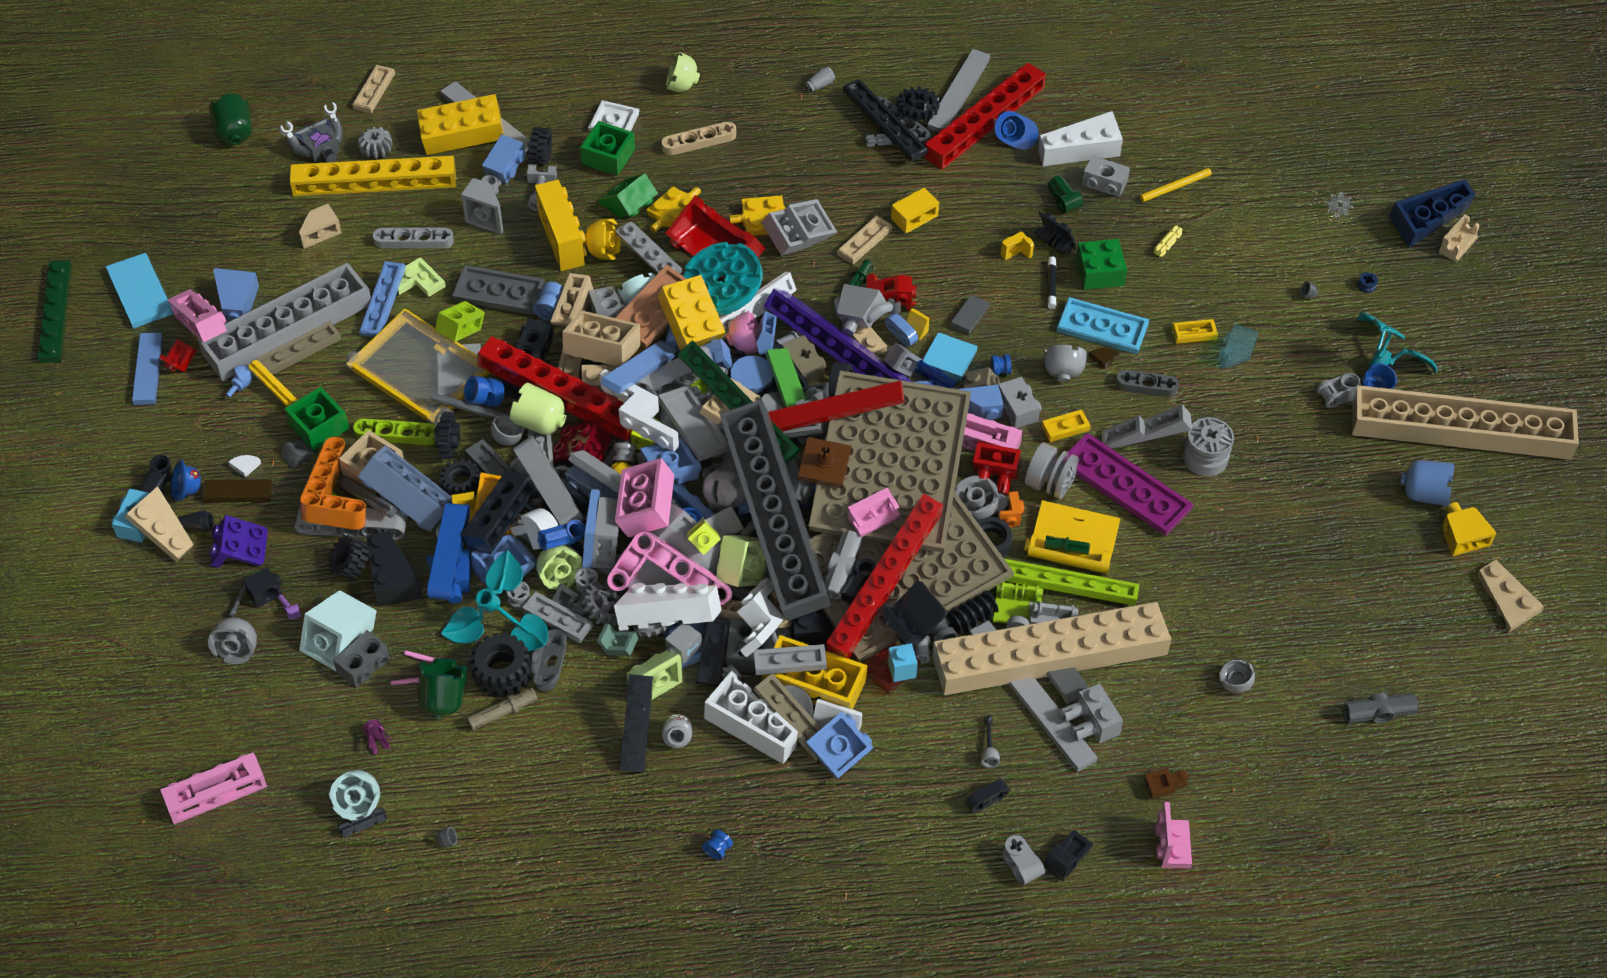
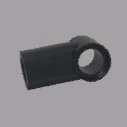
[139,455,173,493]
[840,558,876,605]

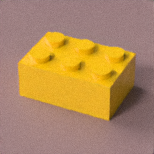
[657,275,725,351]

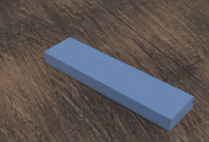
[359,261,406,338]
[132,333,163,405]

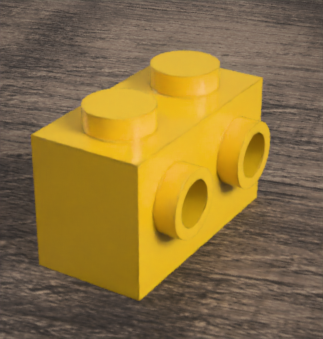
[891,188,939,233]

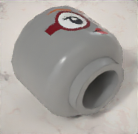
[661,714,692,748]

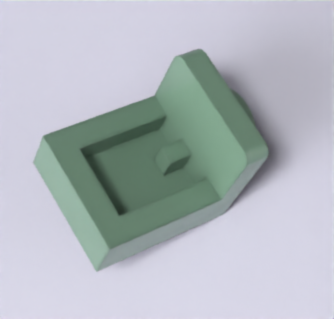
[597,624,639,656]

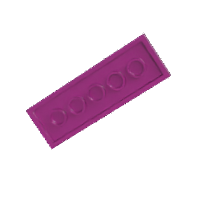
[1068,433,1193,536]

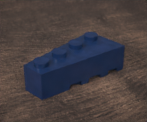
[1389,179,1476,248]

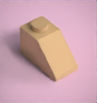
[299,204,341,249]

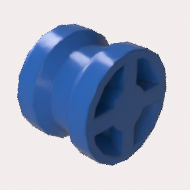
[991,354,1011,376]
[702,829,733,860]

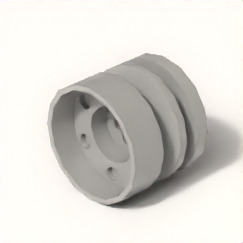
[1183,417,1234,476]
[1025,442,1079,499]

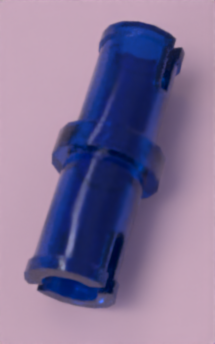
[914,360,957,389]

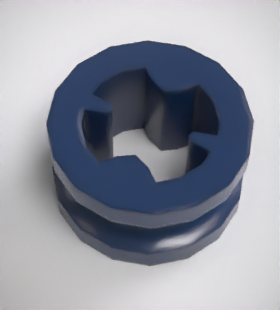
[1357,272,1378,293]

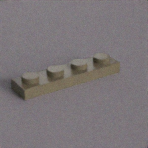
[255,321,342,375]
[754,673,821,761]

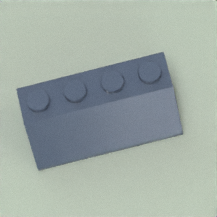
[358,445,452,532]

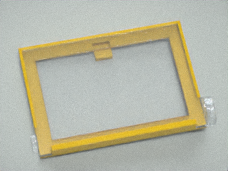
[346,308,490,426]

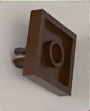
[798,437,852,489]

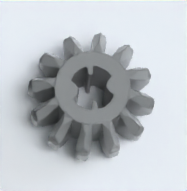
[358,127,393,160]

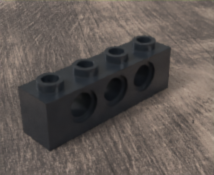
[499,318,554,399]
[462,470,535,555]

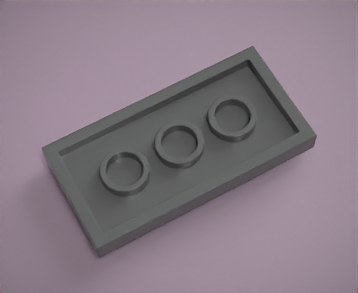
[452,265,545,316]

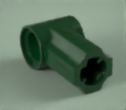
[1047,175,1084,214]

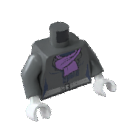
[279,102,343,163]

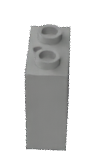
[592,497,620,569]

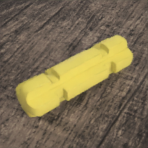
[1153,225,1183,257]

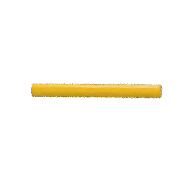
[1140,168,1212,202]

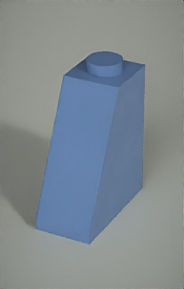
[214,268,259,322]

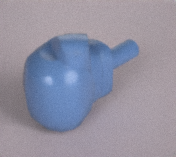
[225,365,254,398]

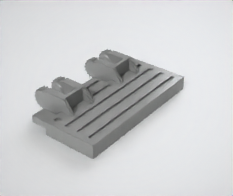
[658,385,731,461]

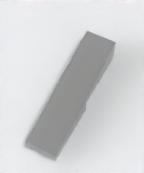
[1102,404,1192,449]

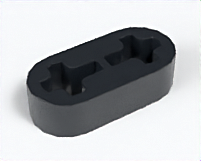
[965,779,1010,814]

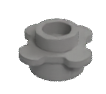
[481,175,501,194]

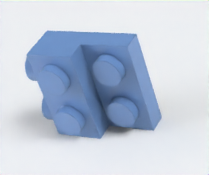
[640,437,701,484]
[805,712,874,779]

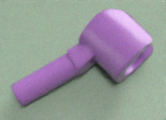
[278,595,301,620]

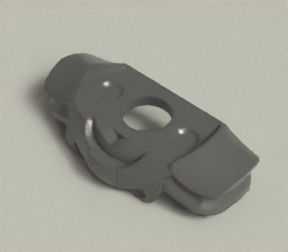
[531,629,567,692]

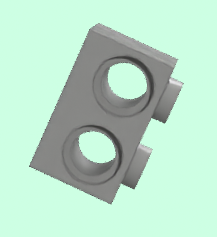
[589,286,625,318]

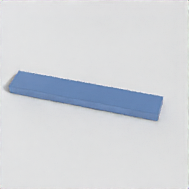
[601,340,679,394]

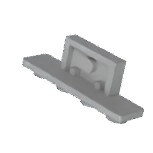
[616,222,682,274]

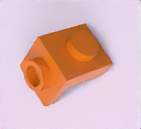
[998,491,1024,528]

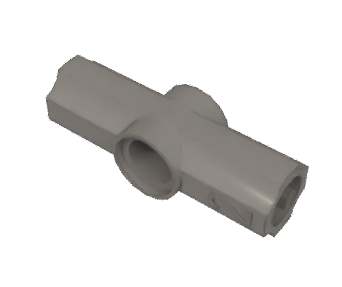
[824,530,862,600]

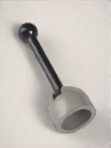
[981,715,1000,768]

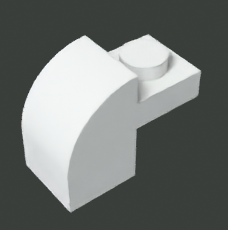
[511,508,558,550]

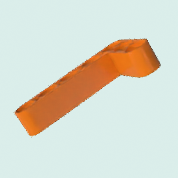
[300,437,366,530]

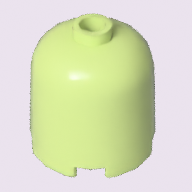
[510,383,566,435]

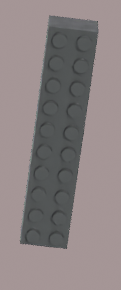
[720,399,831,621]

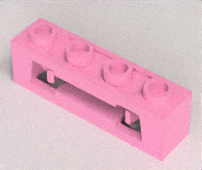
[168,289,227,342]
[962,413,1023,451]
[160,752,267,824]

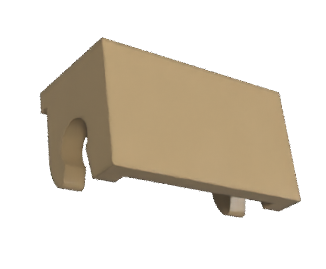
[1439,214,1479,262]

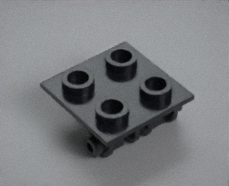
[1035,210,1077,255]

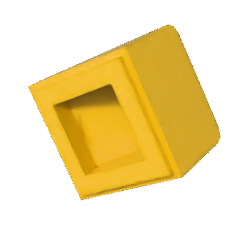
[906,308,930,340]

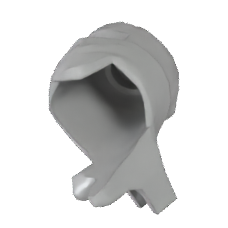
[703,469,746,509]

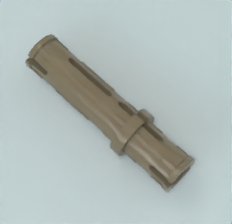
[467,687,538,731]

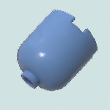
[1401,460,1454,506]

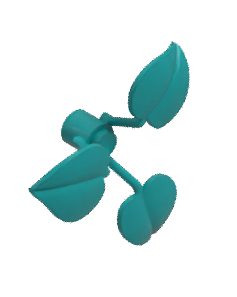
[1356,312,1438,374]
[441,550,548,652]

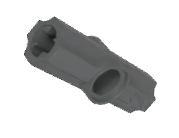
[1343,692,1418,724]

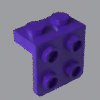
[209,515,268,568]

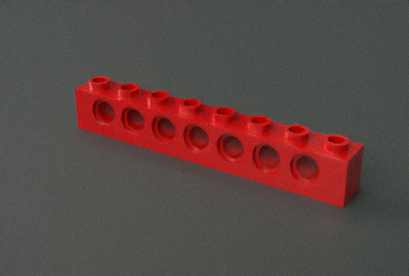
[924,63,1046,170]
[477,336,633,441]
[827,493,943,659]

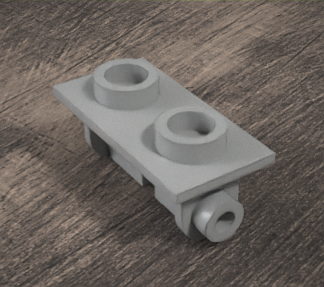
[1029,601,1078,623]

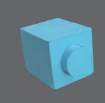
[888,643,918,682]

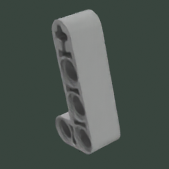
[635,347,712,396]

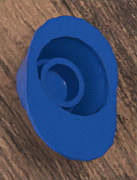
[994,111,1039,150]

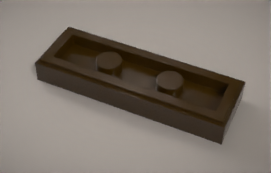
[202,479,273,503]

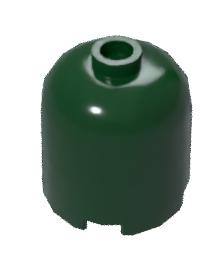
[209,94,252,145]
[418,658,467,718]

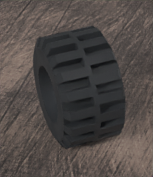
[470,633,531,698]

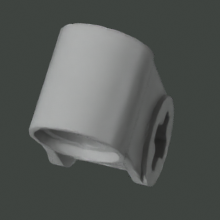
[1316,373,1360,408]
[1003,835,1045,886]

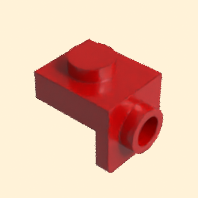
[159,339,197,372]

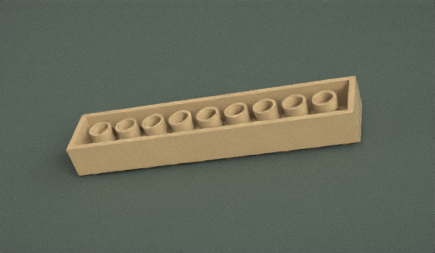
[1352,385,1579,460]
[932,602,1172,695]

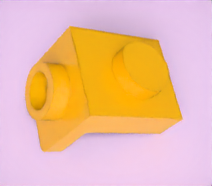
[1000,231,1034,260]

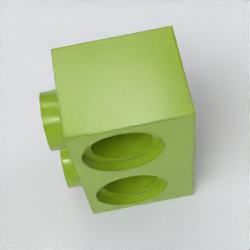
[435,301,485,342]

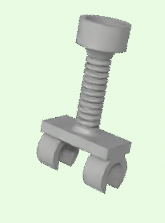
[527,164,557,211]

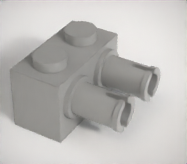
[1059,684,1123,743]

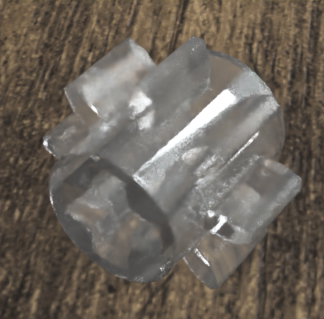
[1326,192,1353,218]

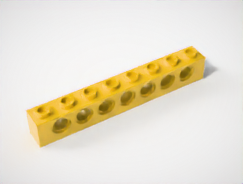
[290,156,456,196]

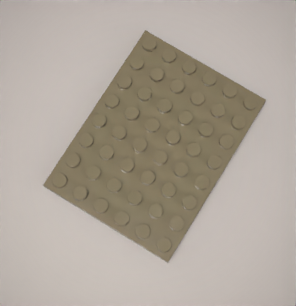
[809,371,971,553]
[810,491,1014,663]

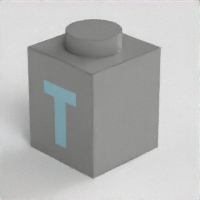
[665,623,702,664]

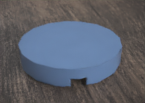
[731,356,773,393]

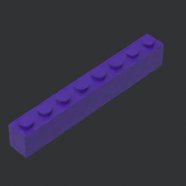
[763,288,912,382]

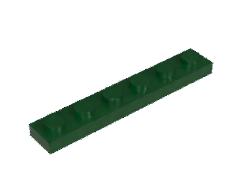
[38,260,72,363]

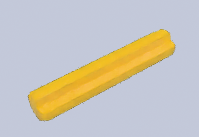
[248,360,298,407]

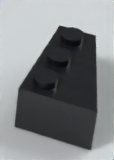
[366,531,424,606]

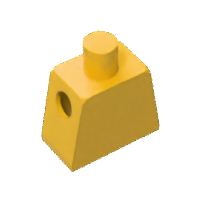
[1442,502,1496,556]

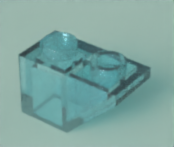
[1218,324,1259,369]

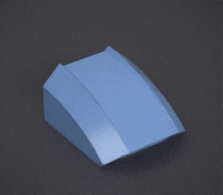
[471,534,537,591]

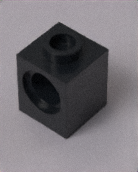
[243,567,282,608]

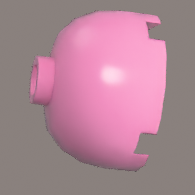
[726,311,759,354]

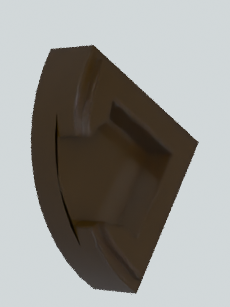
[1089,348,1120,369]

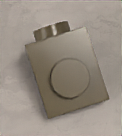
[964,367,1000,388]

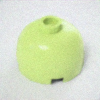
[666,52,700,93]
[536,545,582,590]

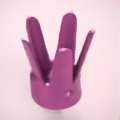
[362,719,393,755]

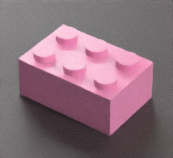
[615,458,674,538]

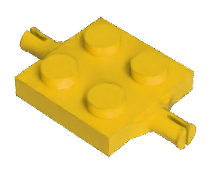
[646,186,704,233]
[730,195,785,236]

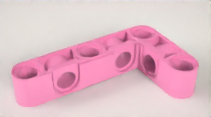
[607,532,732,605]

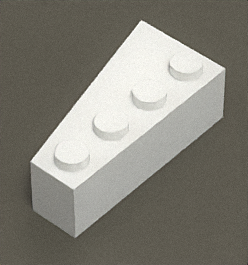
[1038,111,1123,166]
[614,583,722,631]
[704,671,798,764]

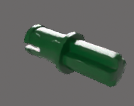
[848,260,874,287]
[1044,535,1090,555]

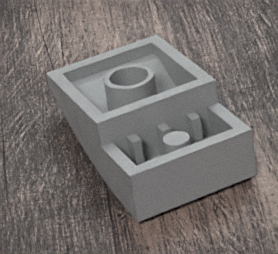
[761,199,837,256]

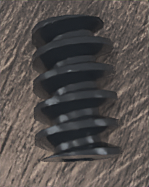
[947,590,999,635]

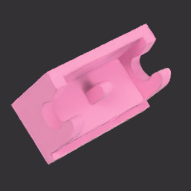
[848,487,900,538]

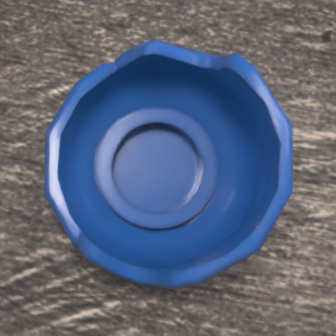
[1362,363,1397,389]

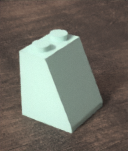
[299,590,376,671]

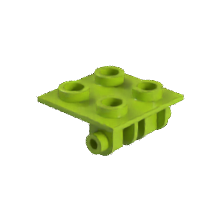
[993,581,1043,624]

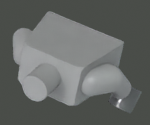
[834,284,901,335]

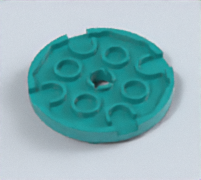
[683,242,763,316]

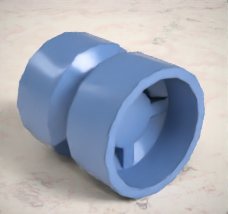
[533,282,564,322]

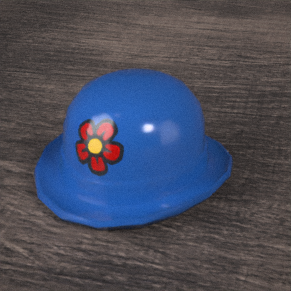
[170,459,201,502]

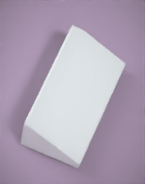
[813,699,862,730]

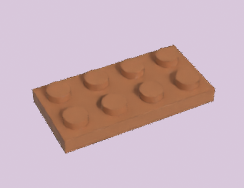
[616,265,686,348]

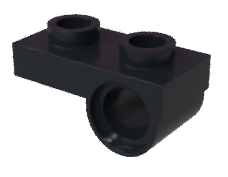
[1044,830,1093,882]

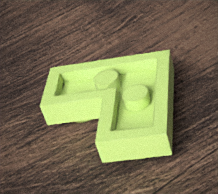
[397,257,446,297]

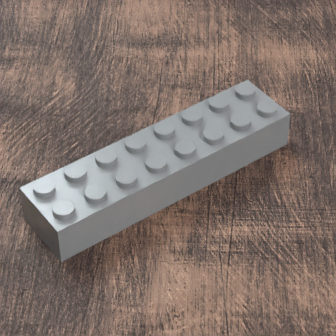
[197,263,371,381]

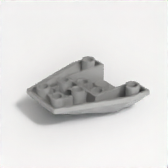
[620,504,720,589]

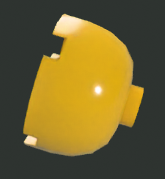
[584,219,621,260]

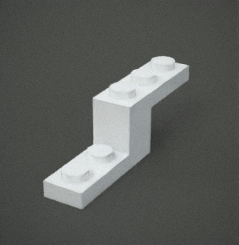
[600,369,679,452]
[737,577,785,657]

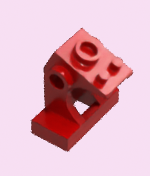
[867,273,916,318]

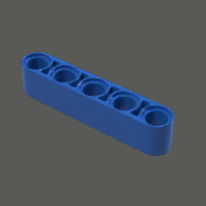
[427,503,470,600]

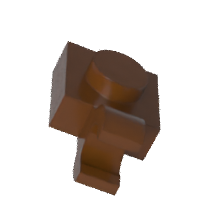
[1144,768,1189,799]

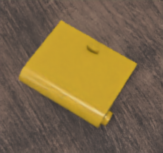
[1024,500,1121,574]

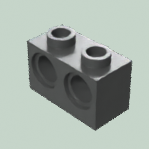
[726,619,759,672]
[333,630,390,688]

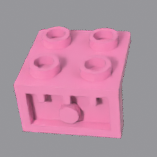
[1155,802,1192,869]

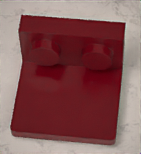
[553,420,612,462]

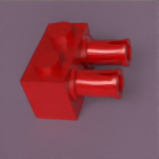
[973,442,1022,497]

